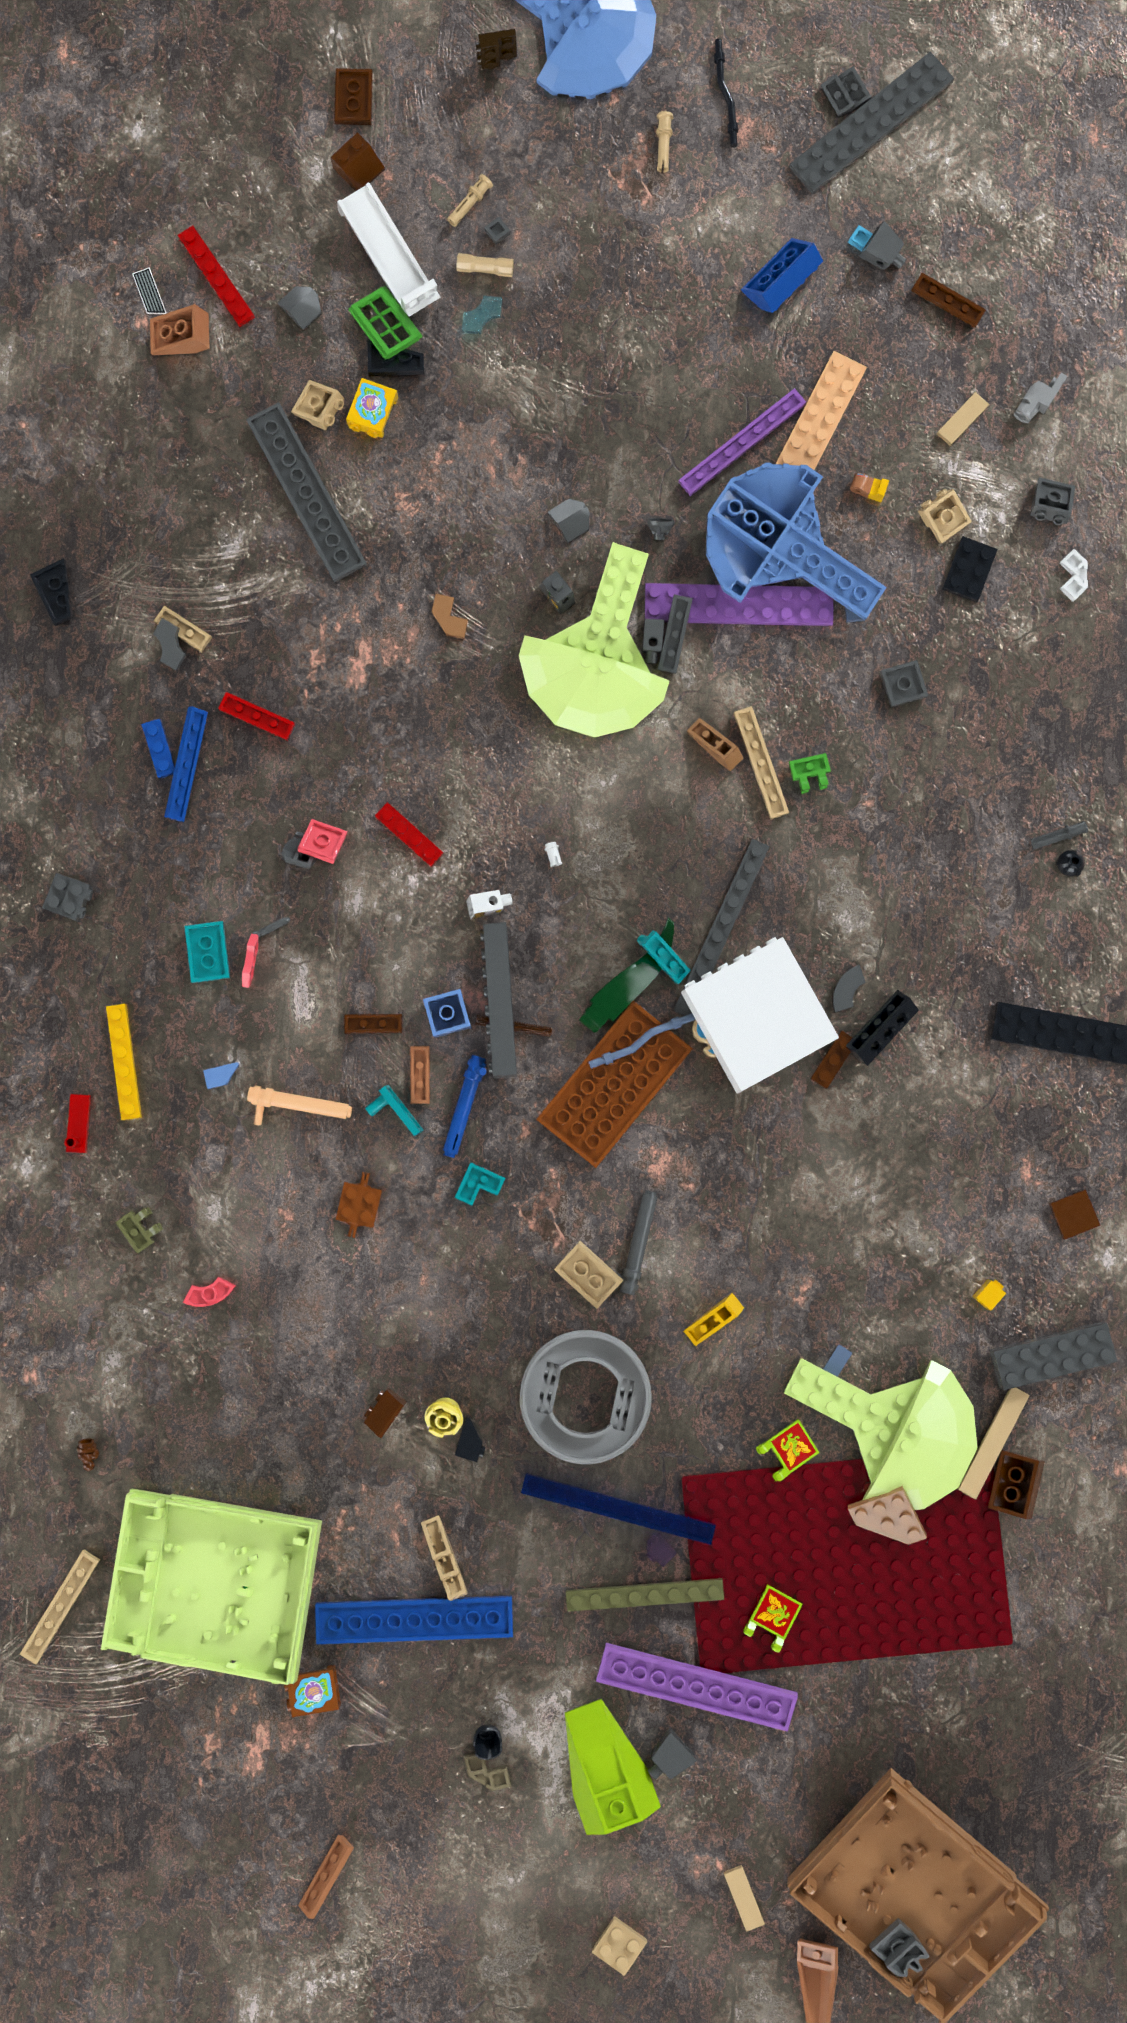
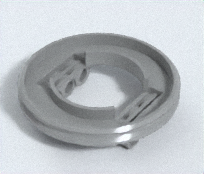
[520,1330,652,1464]

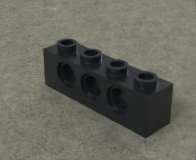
[846,990,919,1066]

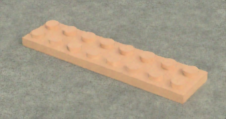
[776,351,867,471]

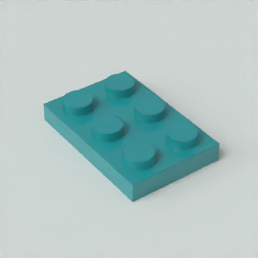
[184,921,230,983]

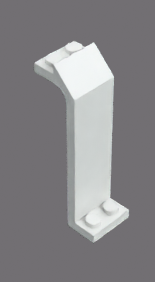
[337,182,441,316]

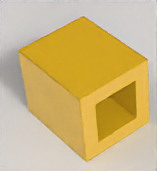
[972,1279,1006,1311]

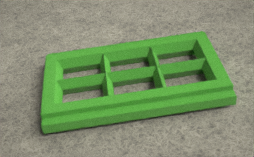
[348,286,422,360]

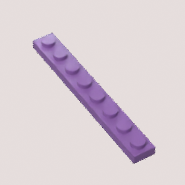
[678,388,806,496]

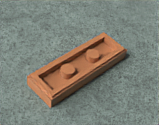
[410,1046,430,1104]

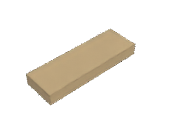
[937,392,989,446]
[154,606,212,653]
[724,1865,765,1932]

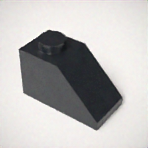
[455,1415,486,1462]

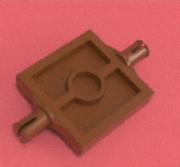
[335,1172,382,1238]

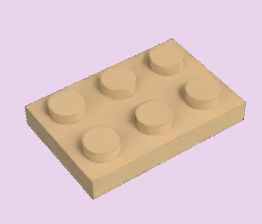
[554,1241,623,1309]

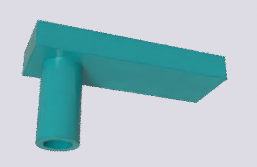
[637,931,691,984]
[365,1085,424,1136]

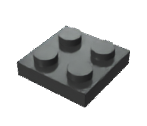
[880,660,928,707]

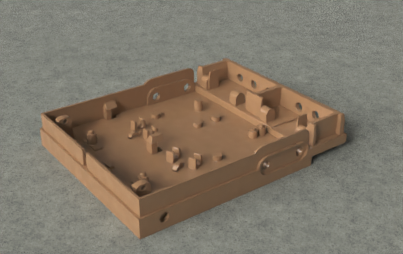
[787,1768,1049,2023]

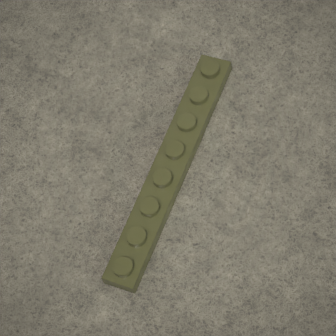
[566,1578,724,1612]

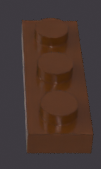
[810,1031,853,1089]

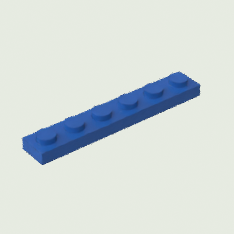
[164,706,208,822]

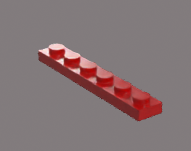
[177,225,255,328]

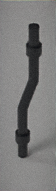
[714,39,739,148]

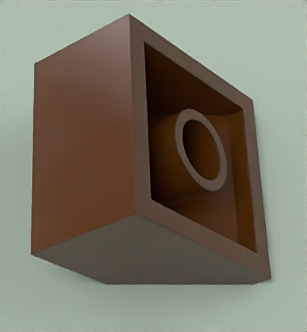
[330,132,385,191]
[364,1388,407,1438]

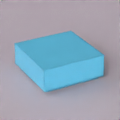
[848,225,872,251]

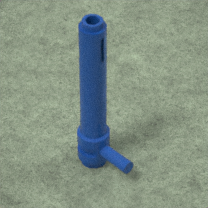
[443,1055,487,1158]

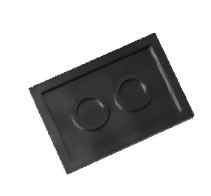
[942,536,998,603]

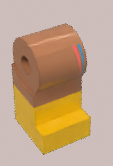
[850,473,889,502]

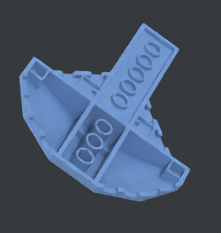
[515,0,656,99]
[706,463,887,620]

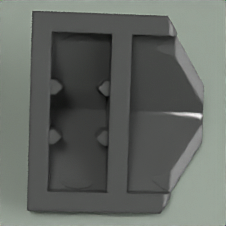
[278,286,322,330]
[548,499,590,543]
[281,832,317,869]

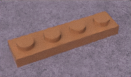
[298,1835,354,1919]

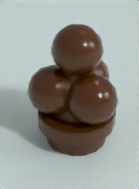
[77,1438,99,1471]

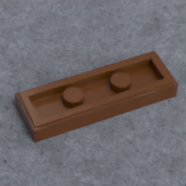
[344,1014,402,1034]

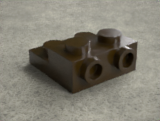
[475,29,517,69]

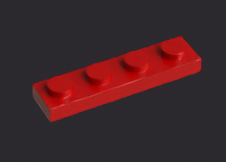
[218,692,296,741]
[375,802,444,867]

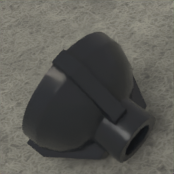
[1056,849,1085,877]

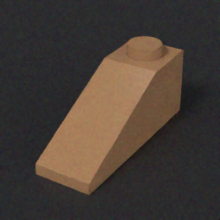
[687,718,743,771]

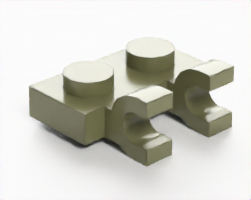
[115,1207,164,1254]

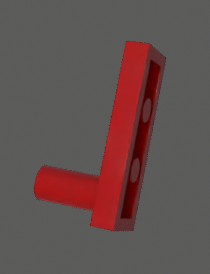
[64,1094,91,1153]

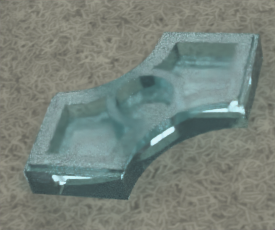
[462,296,502,334]

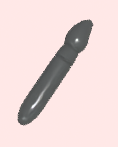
[248,917,290,941]

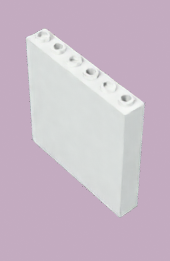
[681,937,839,1094]

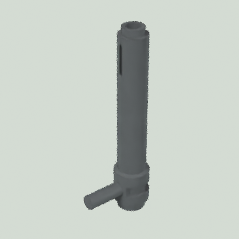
[616,1190,658,1295]

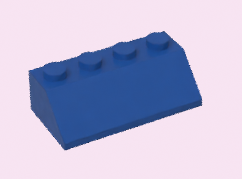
[741,238,823,313]

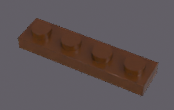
[911,273,986,328]

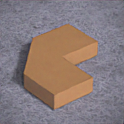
[432,594,469,639]

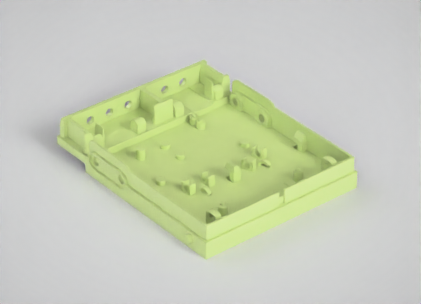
[101,1488,322,1685]

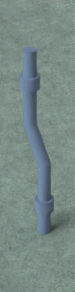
[588,1013,695,1069]

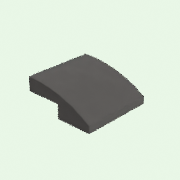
[820,66,872,117]

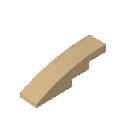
[421,1515,468,1601]

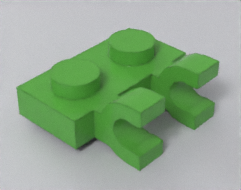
[788,753,831,794]

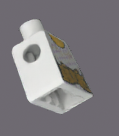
[466,890,512,920]

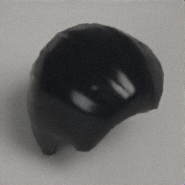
[473,1724,502,1760]

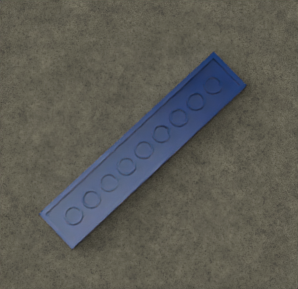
[315,1595,513,1644]

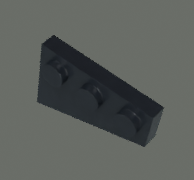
[367,339,424,376]
[30,558,73,626]

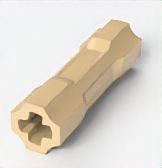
[456,253,514,277]

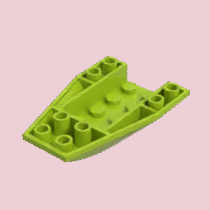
[565,1698,661,1835]

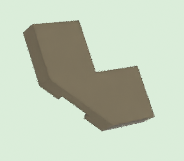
[464,1752,511,1791]

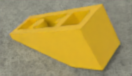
[683,1293,744,1346]

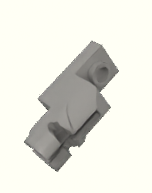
[1014,372,1067,423]

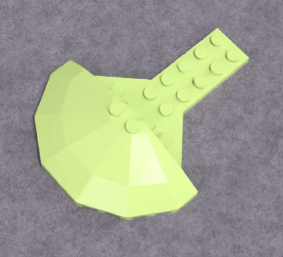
[519,542,669,738]
[783,1358,978,1510]

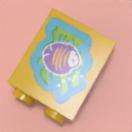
[346,378,398,438]

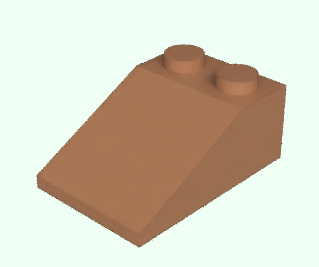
[150,304,210,355]

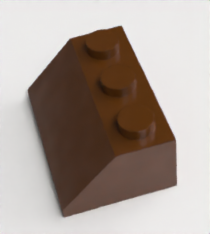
[988,1450,1045,1520]

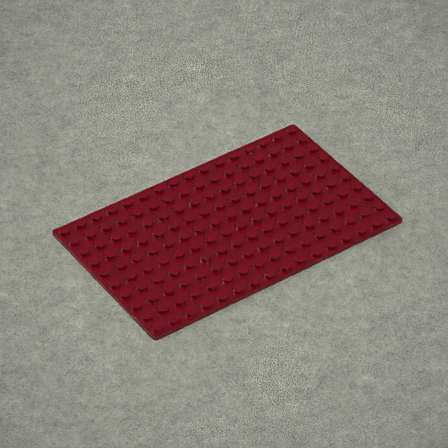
[681,1447,1013,1673]

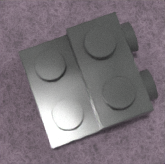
[1030,477,1075,525]
[42,873,94,922]

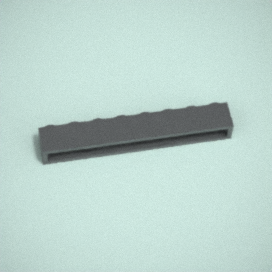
[480,922,517,1078]

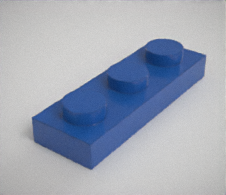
[141,718,175,779]

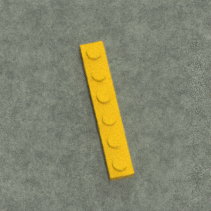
[106,1004,142,1120]

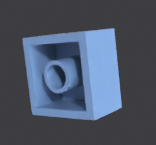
[423,989,471,1038]

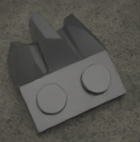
[869,1918,930,1977]

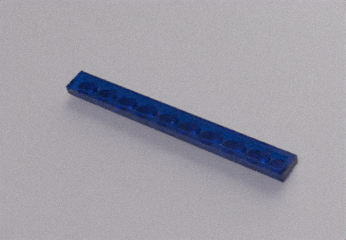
[521,1473,716,1545]

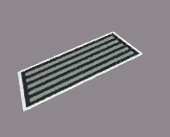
[132,267,166,314]

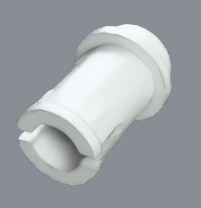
[544,842,562,867]

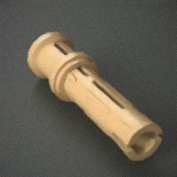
[656,111,673,172]
[447,174,493,227]

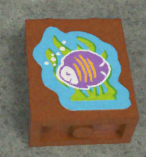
[284,1665,341,1717]

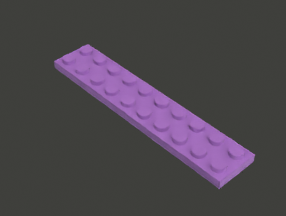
[644,583,833,626]
[596,1643,798,1732]

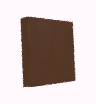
[1048,1189,1101,1240]

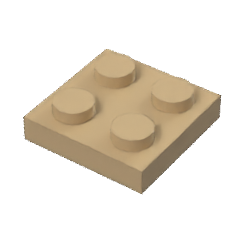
[592,1916,647,1976]

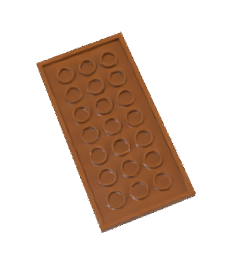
[536,1001,693,1168]

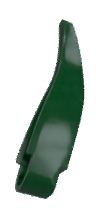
[578,917,674,1033]

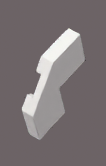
[1060,549,1088,602]

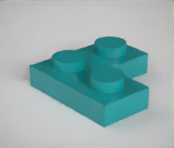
[455,1162,506,1205]

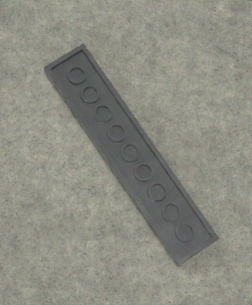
[789,51,954,194]
[246,402,367,583]

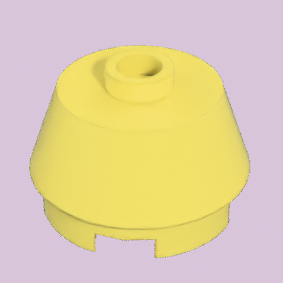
[424,1398,463,1438]

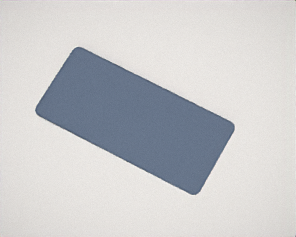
[823,1345,852,1377]

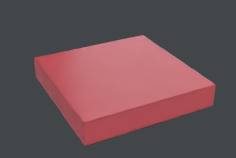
[297,819,347,864]

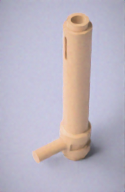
[247,1085,352,1125]

